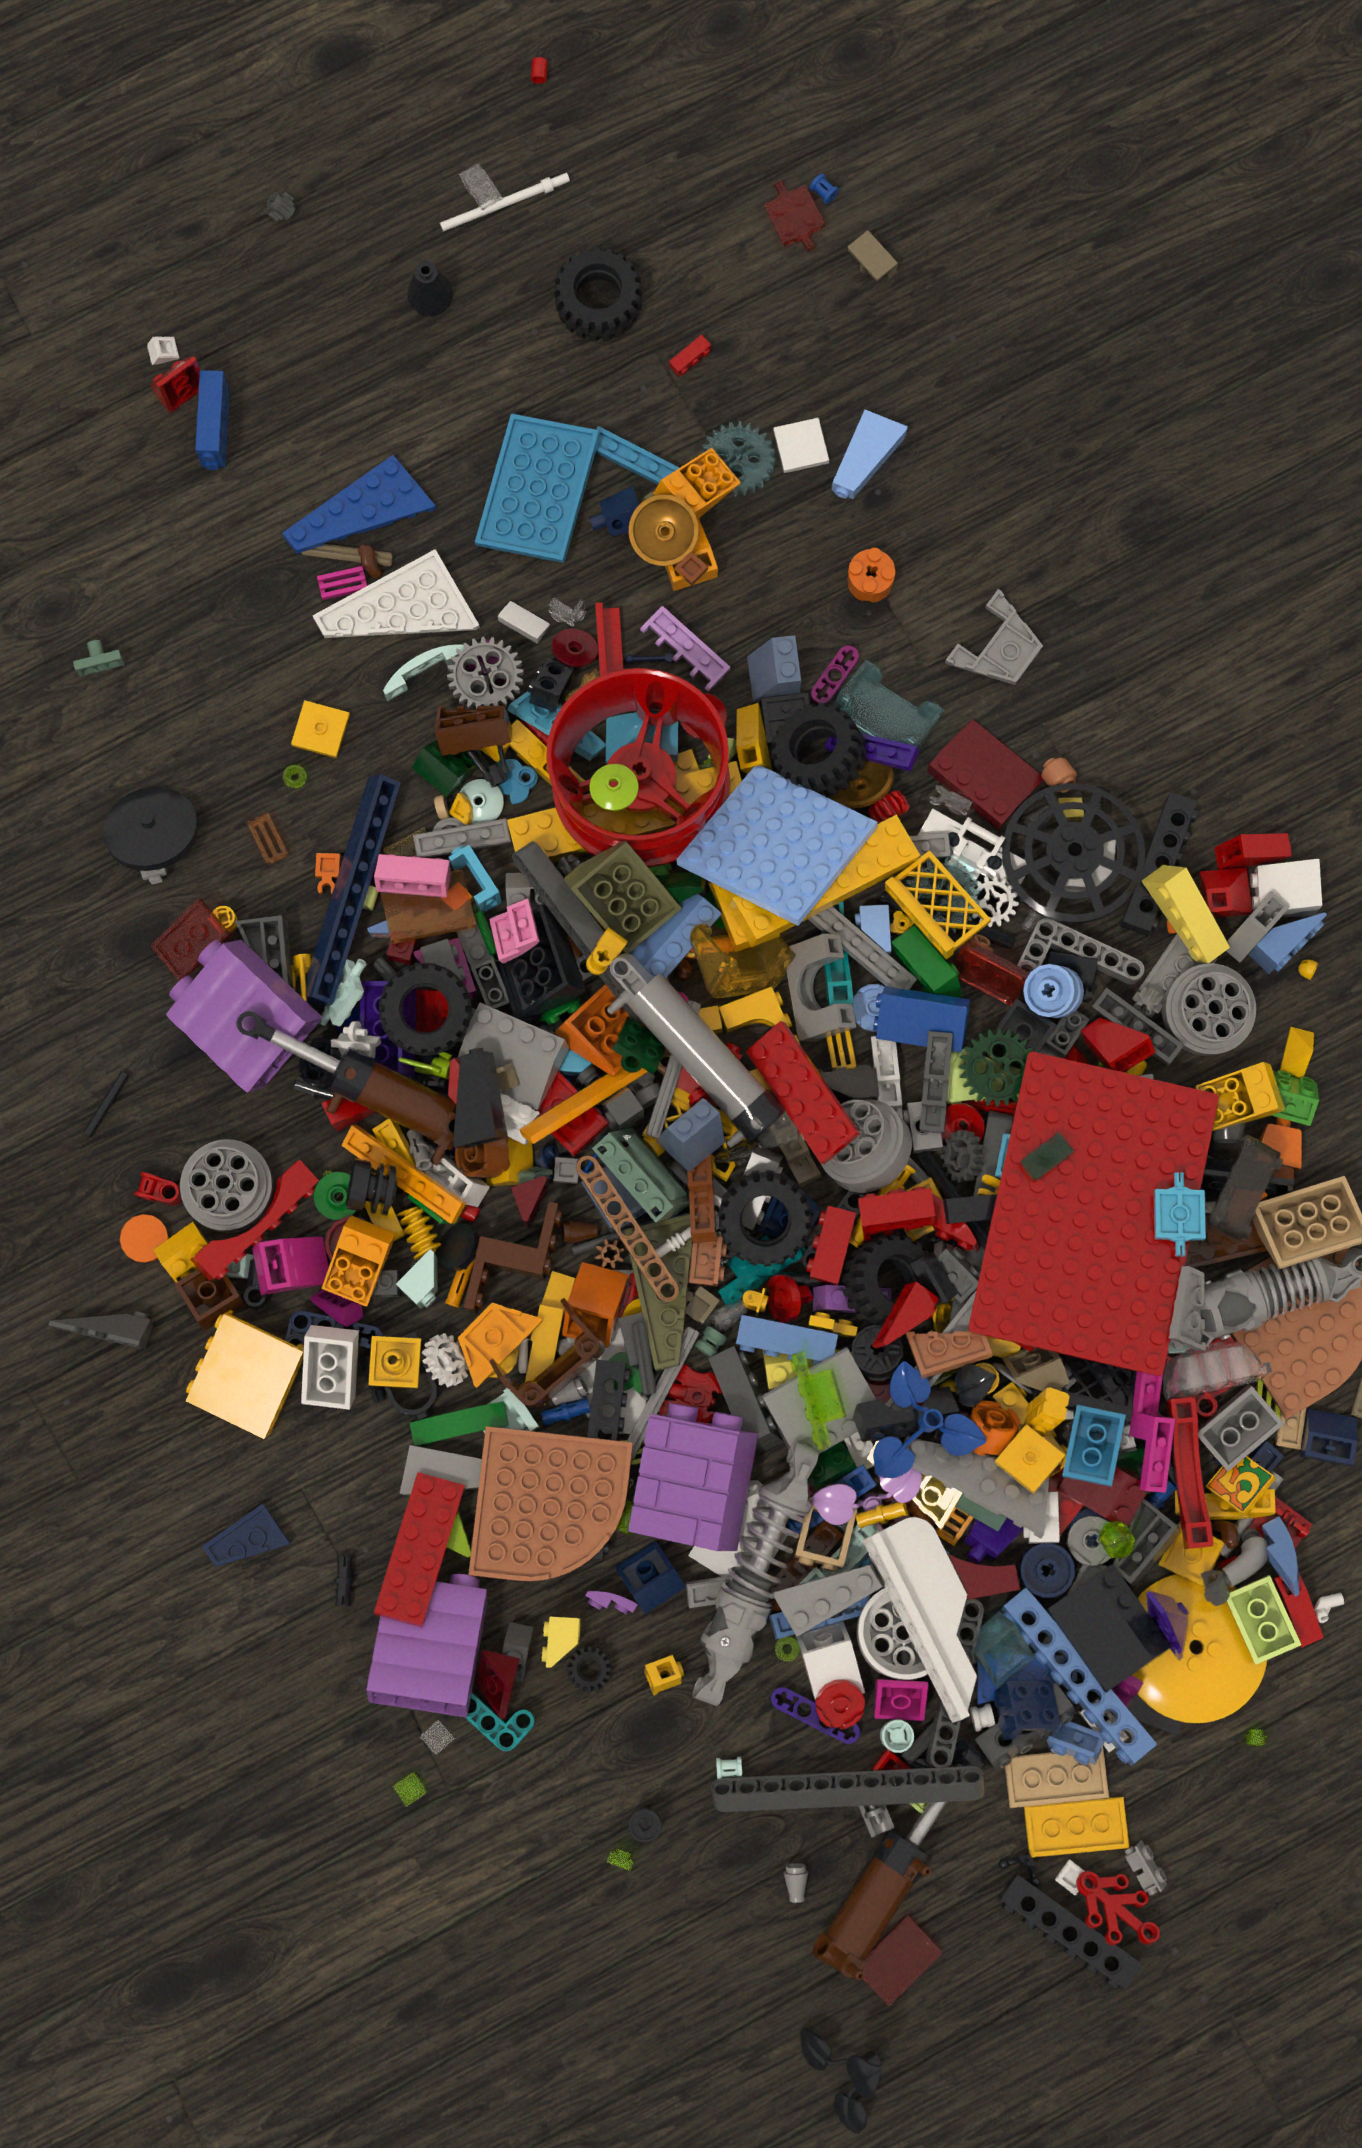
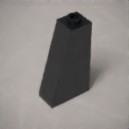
[453,1048,508,1149]

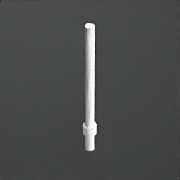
[440,173,570,231]

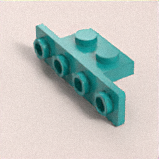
[719,1235,806,1306]

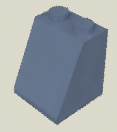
[747,635,801,703]
[657,1098,725,1172]
[581,1163,647,1233]

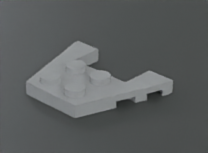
[945,589,1043,685]

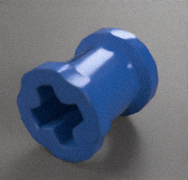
[809,173,840,205]

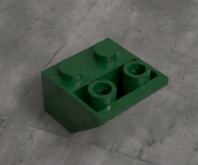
[411,739,482,798]

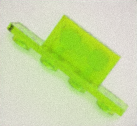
[791,1351,847,1451]

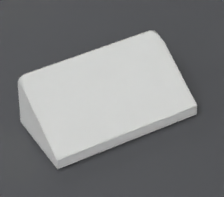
[498,601,550,644]

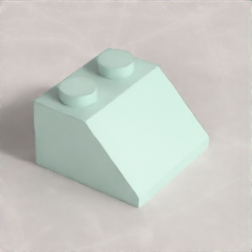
[396,1249,438,1309]

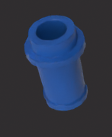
[1147,1480,1176,1510]

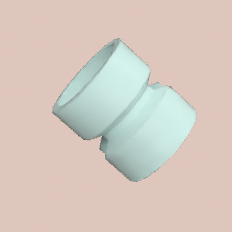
[880,1719,914,1753]

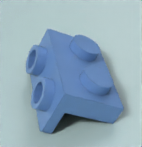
[1047,1722,1105,1765]

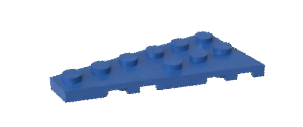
[282,455,436,554]

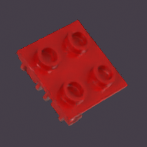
[1248,1496,1313,1549]

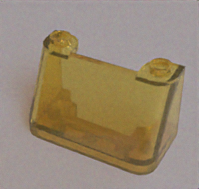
[690,924,796,998]

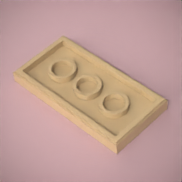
[1005,1748,1109,1808]

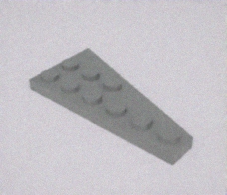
[904,1437,1049,1539]

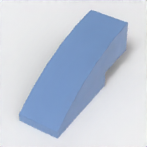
[1262,1516,1300,1596]

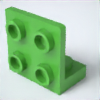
[1271,1070,1319,1126]

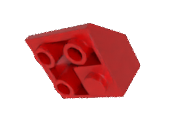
[1199,867,1252,918]

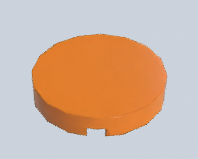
[120,1214,169,1263]

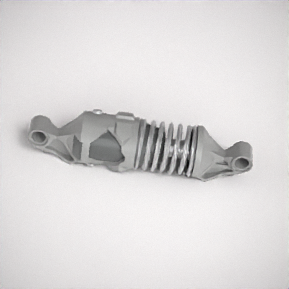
[1169,1248,1362,1349]

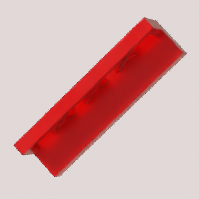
[595,603,623,676]

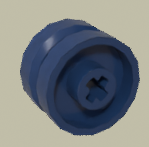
[1017,1543,1075,1598]

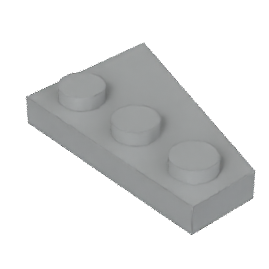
[1169,1266,1205,1351]

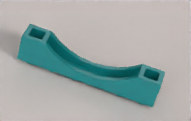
[821,901,854,1006]

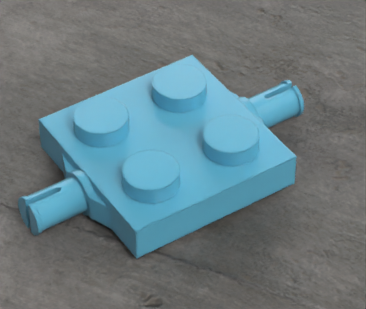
[1154,1172,1206,1257]

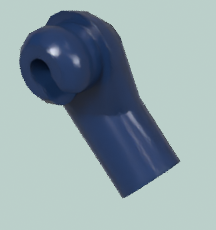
[536,1145,558,1179]

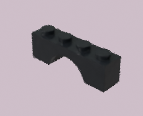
[853,1386,959,1442]

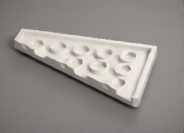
[313,550,480,638]

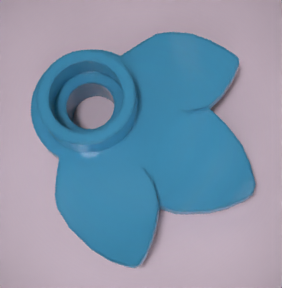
[497,759,538,804]

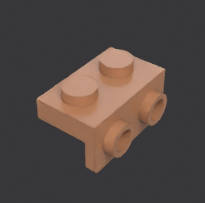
[689,1236,727,1287]

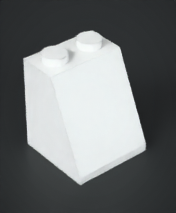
[1250,859,1322,917]
[796,1621,865,1699]

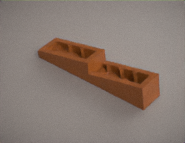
[687,1154,717,1243]

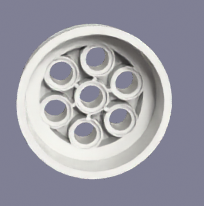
[857,1588,928,1680]

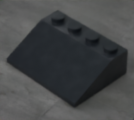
[494,904,586,1021]
[1047,1564,1172,1693]

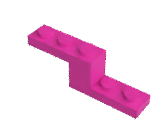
[1129,1372,1175,1493]

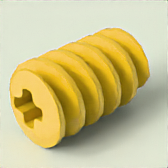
[397,1206,441,1260]

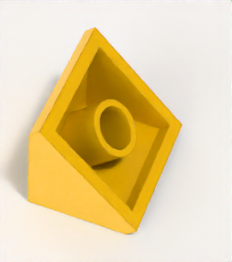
[486,1137,534,1186]

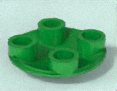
[538,996,581,1025]

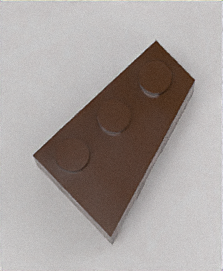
[435,706,512,755]

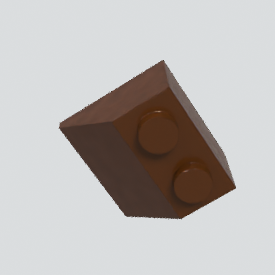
[174,1269,246,1331]

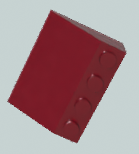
[927,719,1044,831]

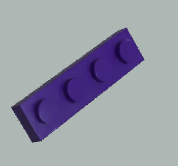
[825,733,919,771]

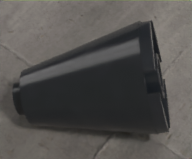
[407,261,453,316]

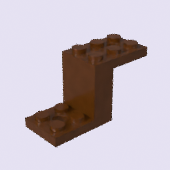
[464,1202,563,1314]

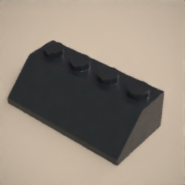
[1200,1156,1294,1200]

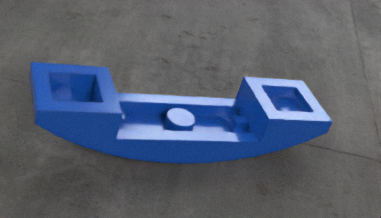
[786,1464,877,1534]

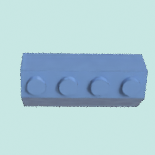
[629,894,722,979]
[736,1315,838,1365]

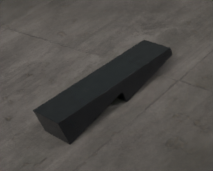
[943,1194,997,1224]

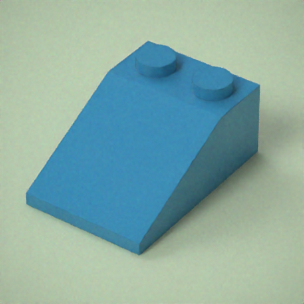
[1062,1405,1126,1487]

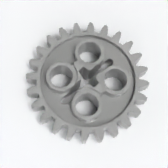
[447,637,524,710]

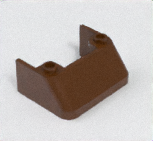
[489,1298,605,1407]

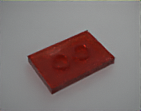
[150,899,231,981]
[953,940,1030,1006]
[862,1915,943,2006]

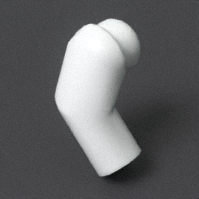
[1314,1593,1344,1623]

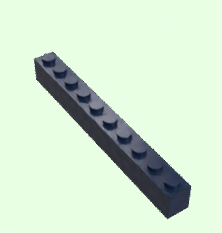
[301,774,401,1006]

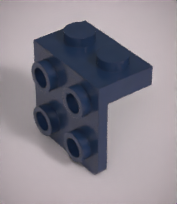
[994,1680,1060,1739]

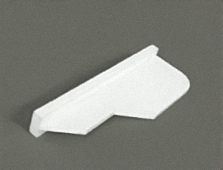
[862,1517,977,1723]

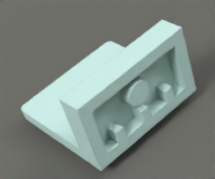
[483,1388,540,1433]

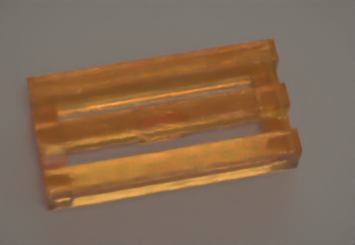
[247,812,288,865]

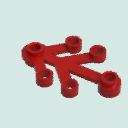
[1076,1871,1160,1946]

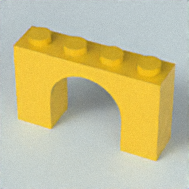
[718,986,800,1092]

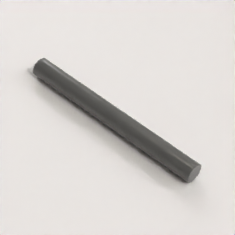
[571,1220,655,1255]

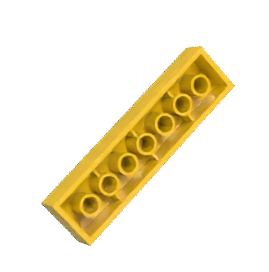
[728,815,920,947]

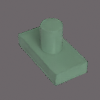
[73,640,125,677]

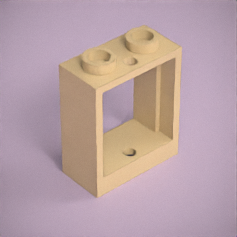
[794,1497,857,1572]

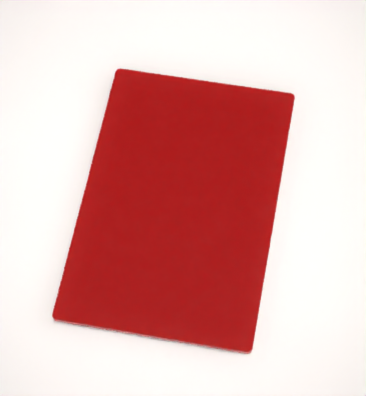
[968,1052,1219,1376]

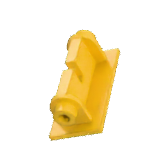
[742,1288,768,1317]

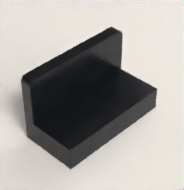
[910,1251,957,1306]

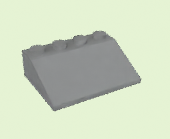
[458,1003,570,1111]
[762,1347,876,1454]

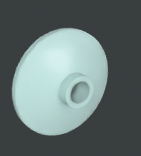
[460,779,504,824]

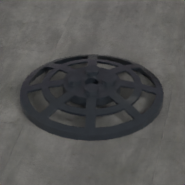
[1002,783,1145,924]

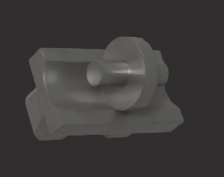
[858,1805,895,1837]

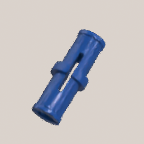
[540,1398,590,1426]

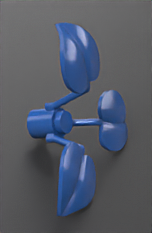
[873,1361,986,1479]

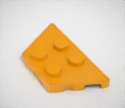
[458,1303,543,1388]

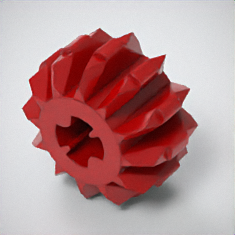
[868,791,910,824]

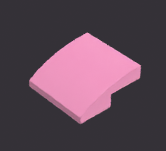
[489,898,540,963]

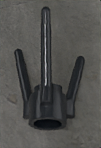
[467,746,510,788]

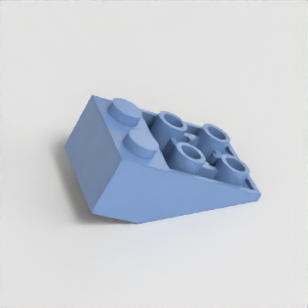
[1249,912,1327,974]

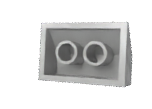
[1198,1384,1284,1471]

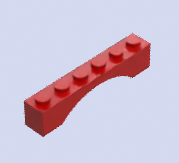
[190,1159,319,1281]
[1166,1397,1214,1549]

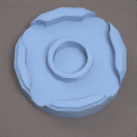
[853,984,885,1032]

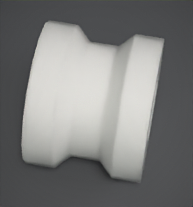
[970,1703,995,1732]

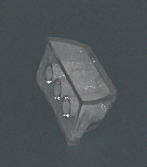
[1163,1342,1272,1401]

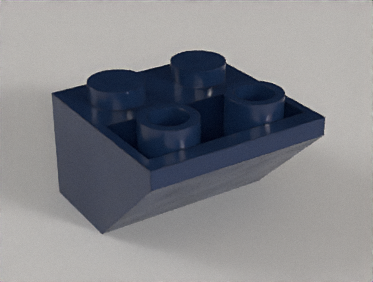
[1299,1409,1358,1466]

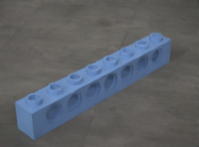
[1001,1588,1157,1766]

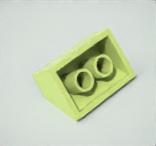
[1227,1575,1301,1665]

